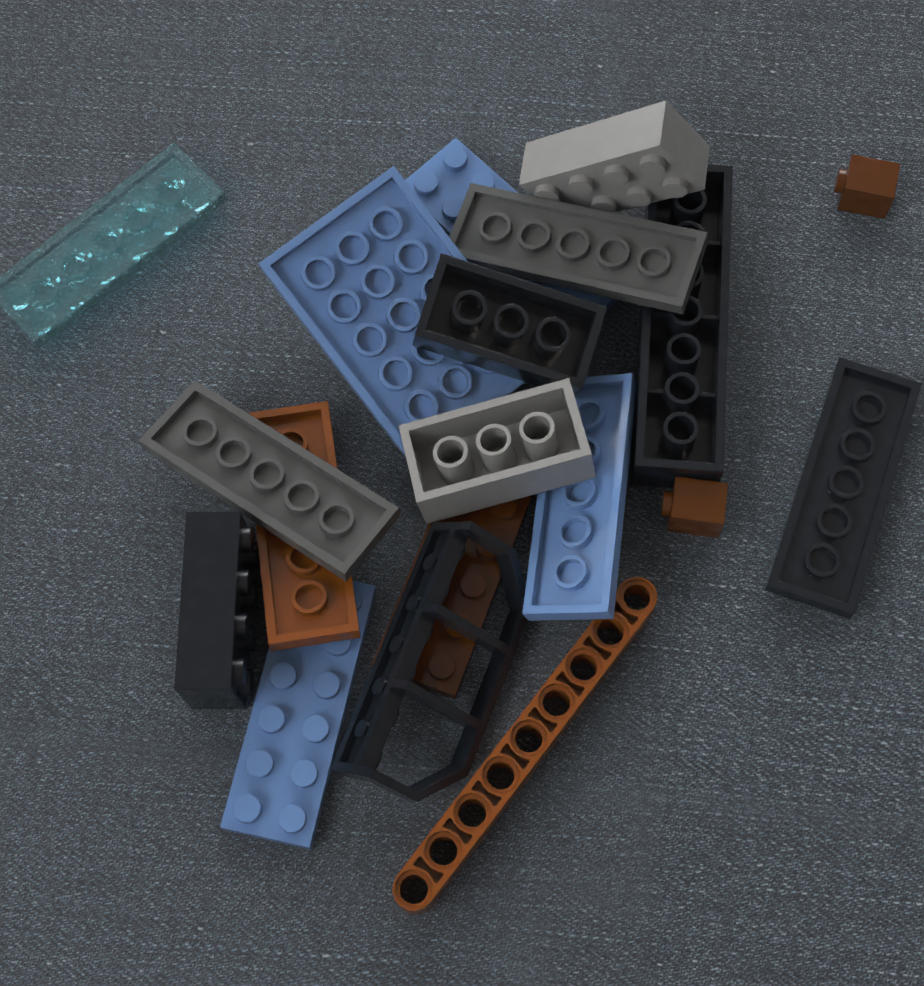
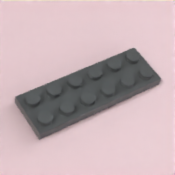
[449,183,709,314]
[139,380,400,582]

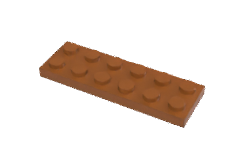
[248,401,361,652]

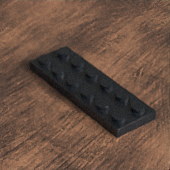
[765,357,922,619]

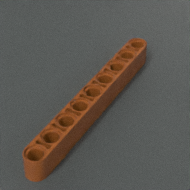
[392,577,657,915]

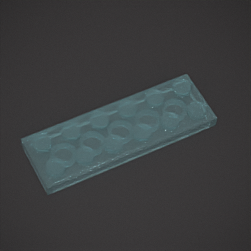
[0,143,227,349]

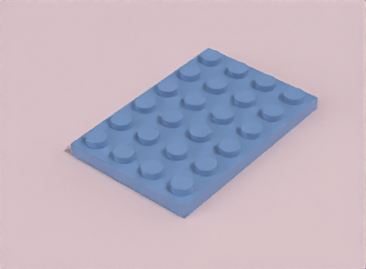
[258,166,526,458]

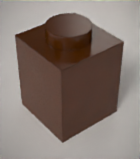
[833,154,900,219]
[661,476,728,538]

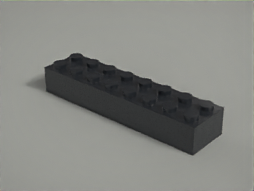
[631,164,733,487]

